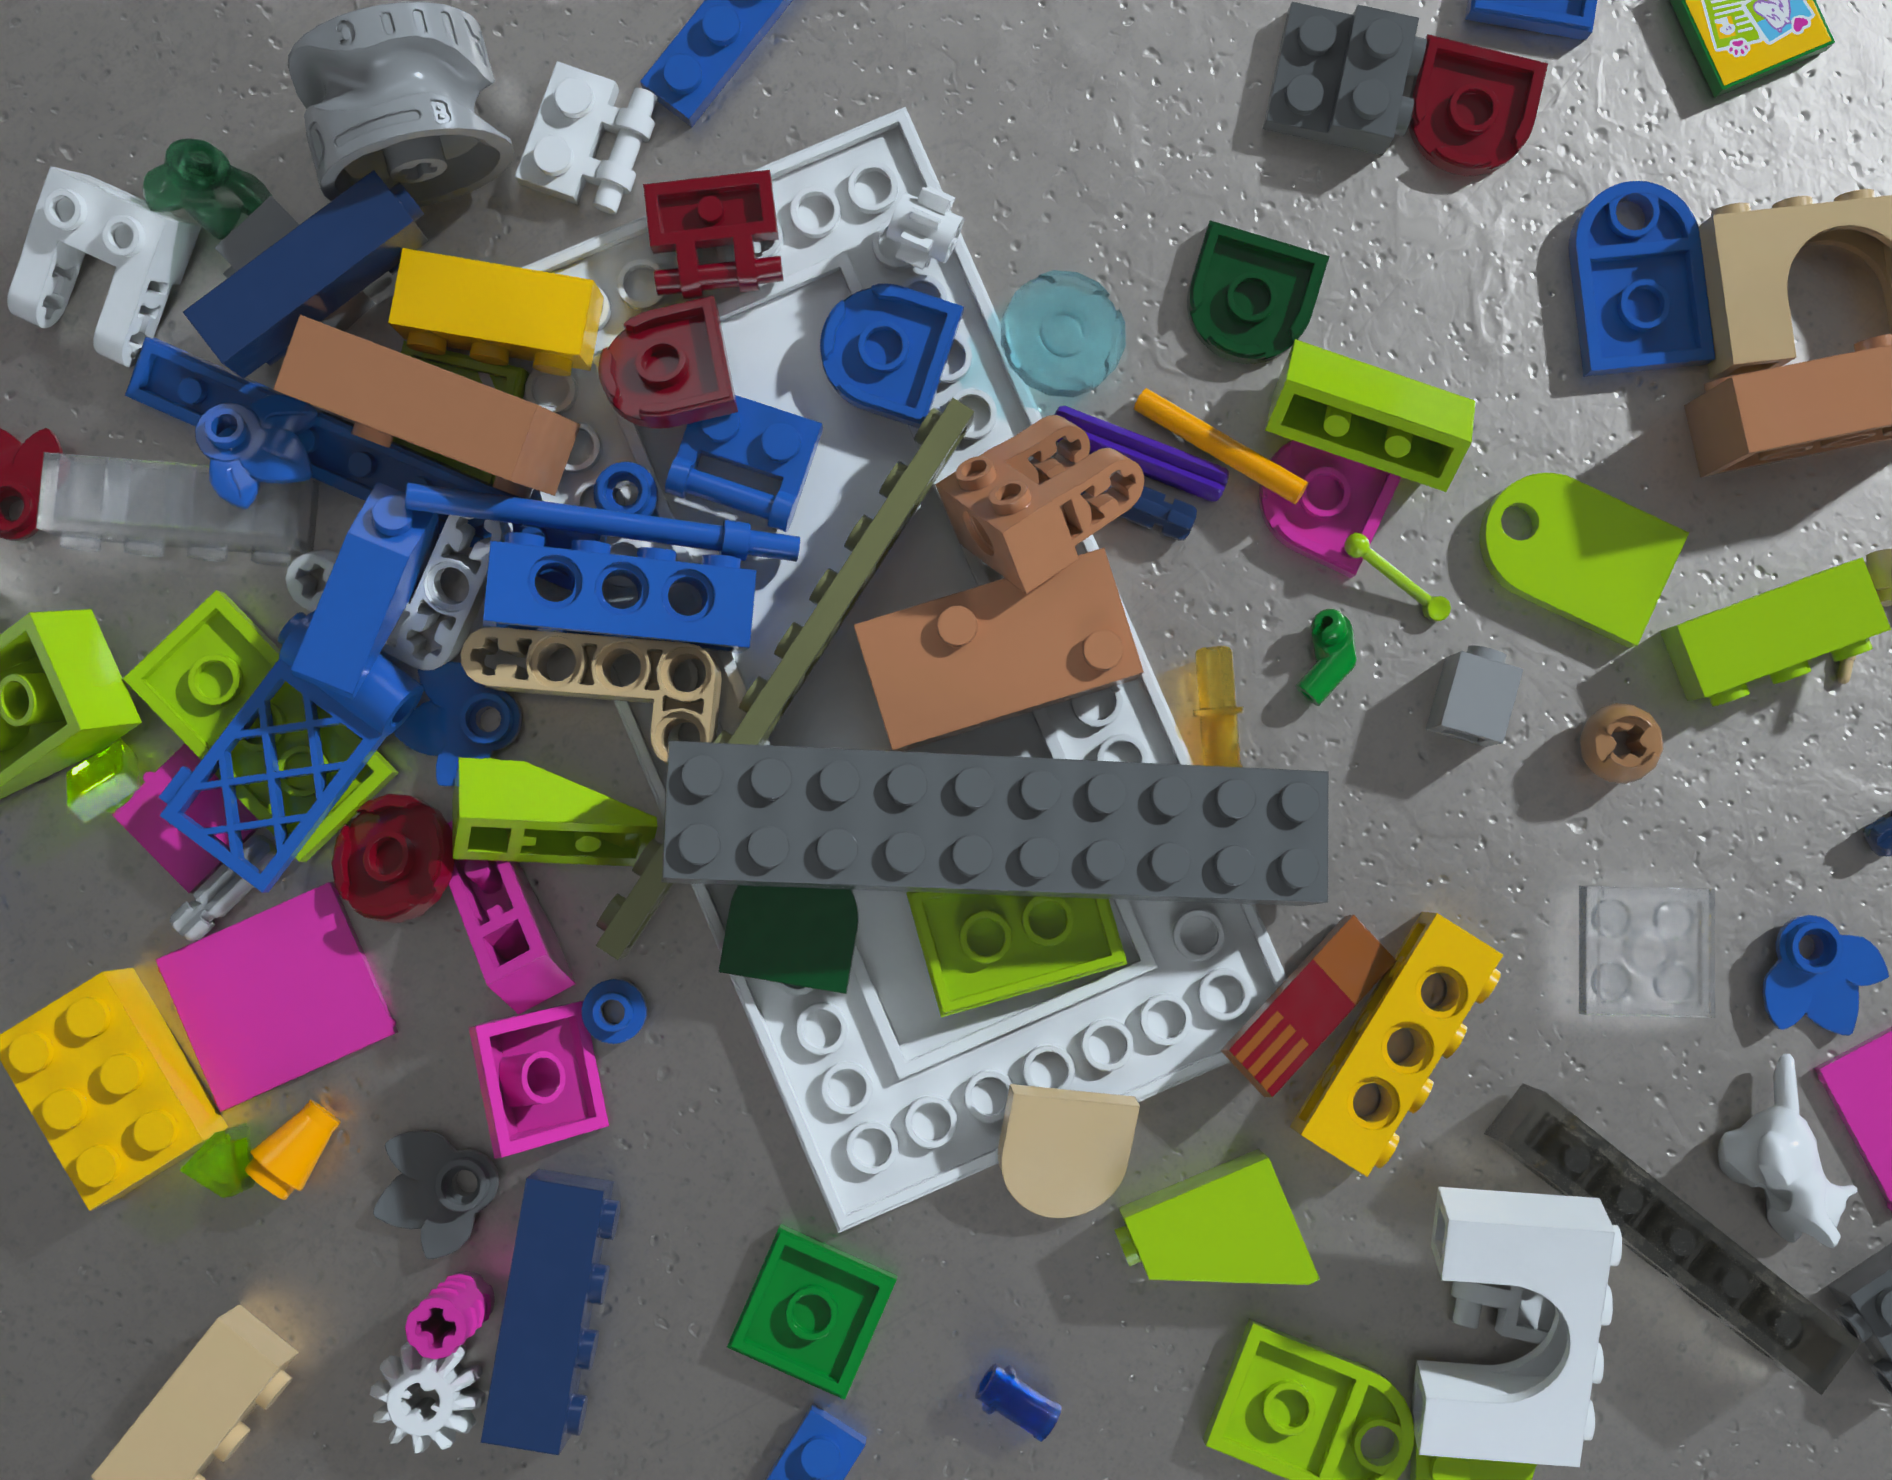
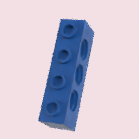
[483,532,757,653]

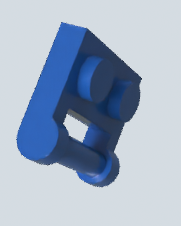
[665,395,823,532]

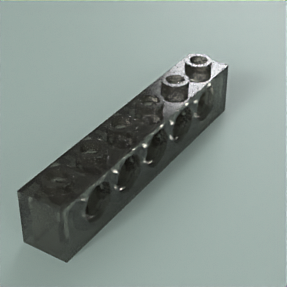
[1484,1083,1861,1395]

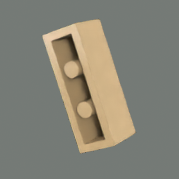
[91,1304,299,1480]

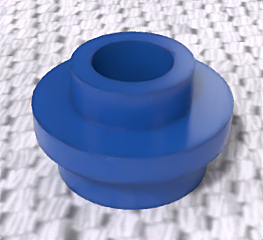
[593,462,658,516]
[582,979,647,1044]

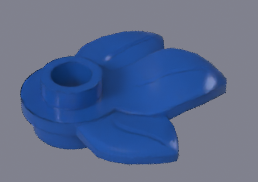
[195,394,319,509]
[394,661,522,786]
[1762,915,1889,1036]

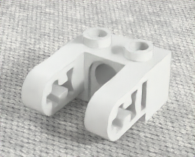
[7,166,202,367]

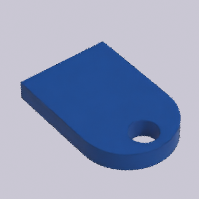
[1568,181,1715,377]

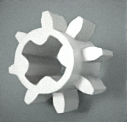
[886,186,964,270]

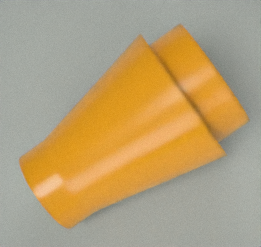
[244,1099,341,1200]

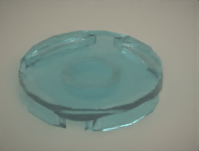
[1001,270,1126,397]

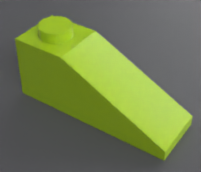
[452,757,658,867]

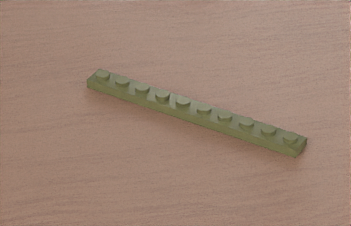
[596,398,975,960]

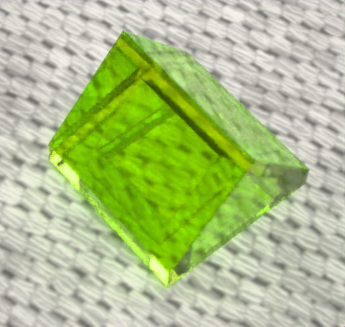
[180,1123,256,1198]

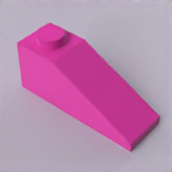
[448,821,576,1015]

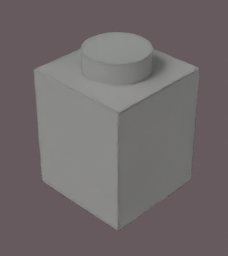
[1426,645,1523,747]

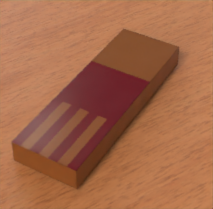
[1220,915,1397,1097]

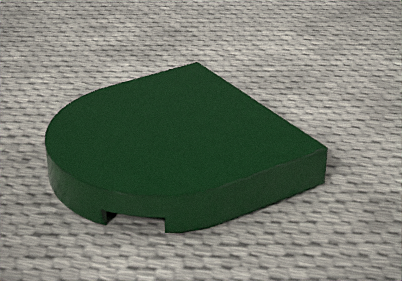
[1187,220,1330,364]
[718,885,859,994]

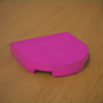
[1259,440,1401,578]

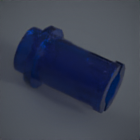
[975,1364,1062,1442]

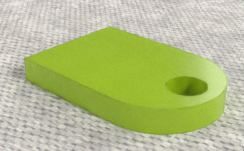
[1479,473,1689,648]
[1202,1318,1415,1480]

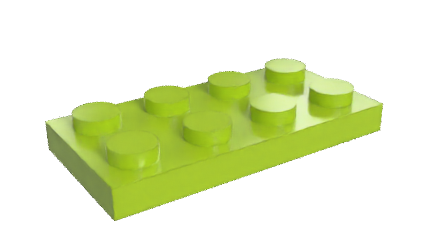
[123,590,398,862]

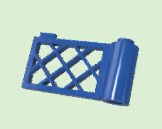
[158,610,424,893]

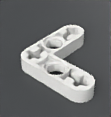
[286,515,513,671]

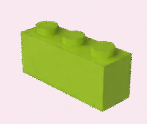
[1265,339,1476,492]
[1660,557,1892,707]

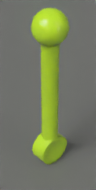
[1344,533,1451,621]

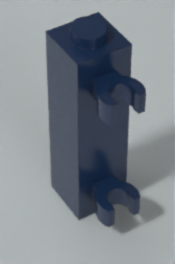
[183,170,429,379]

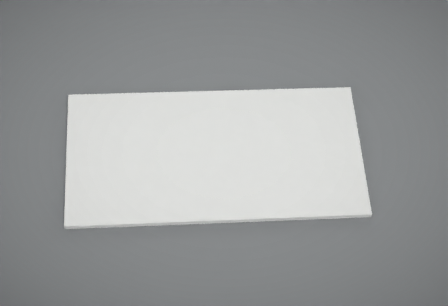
[466,107,1287,1233]

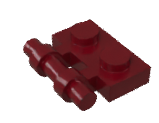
[643,170,784,299]

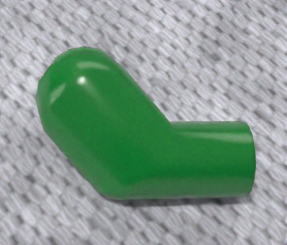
[1295,609,1357,706]

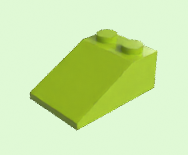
[0,609,142,799]

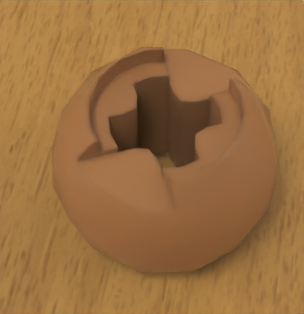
[1580,703,1663,784]

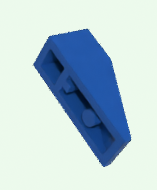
[291,481,439,700]

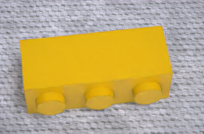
[388,248,604,376]

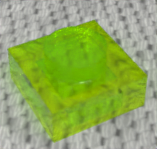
[66,739,140,823]

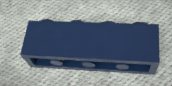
[480,1169,621,1455]

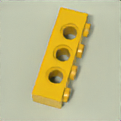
[1290,912,1503,1177]

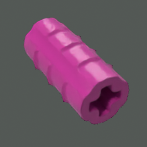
[405,1271,495,1360]

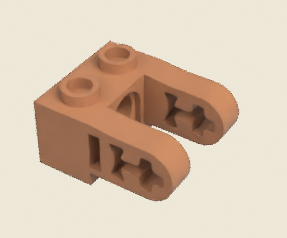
[935,415,1144,594]

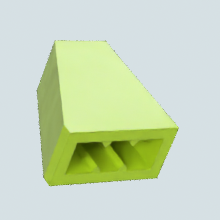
[1114,1149,1320,1285]

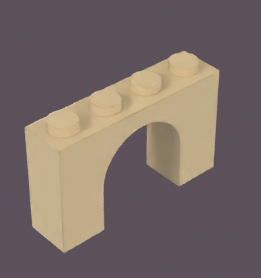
[1699,189,1892,379]

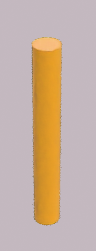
[1133,388,1308,504]

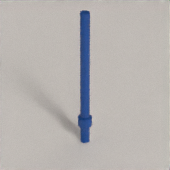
[405,482,800,562]

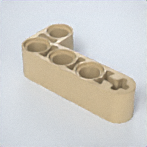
[461,627,722,764]

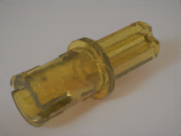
[1193,646,1244,767]

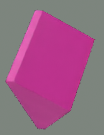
[469,1001,609,1158]

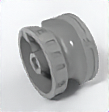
[288,2,514,207]

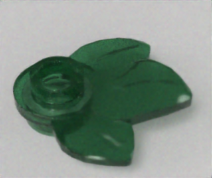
[142,139,272,240]

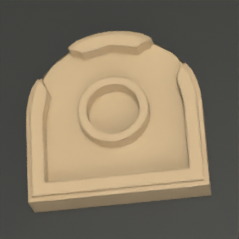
[998,1084,1140,1218]

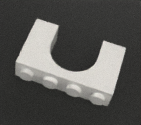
[1410,1187,1622,1467]

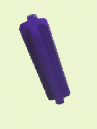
[1054,405,1229,502]

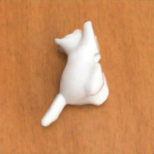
[1718,1054,1858,1248]

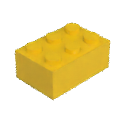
[0,968,230,1211]

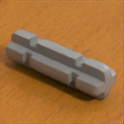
[170,835,277,942]

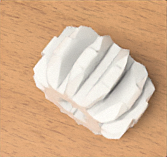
[370,1341,486,1454]

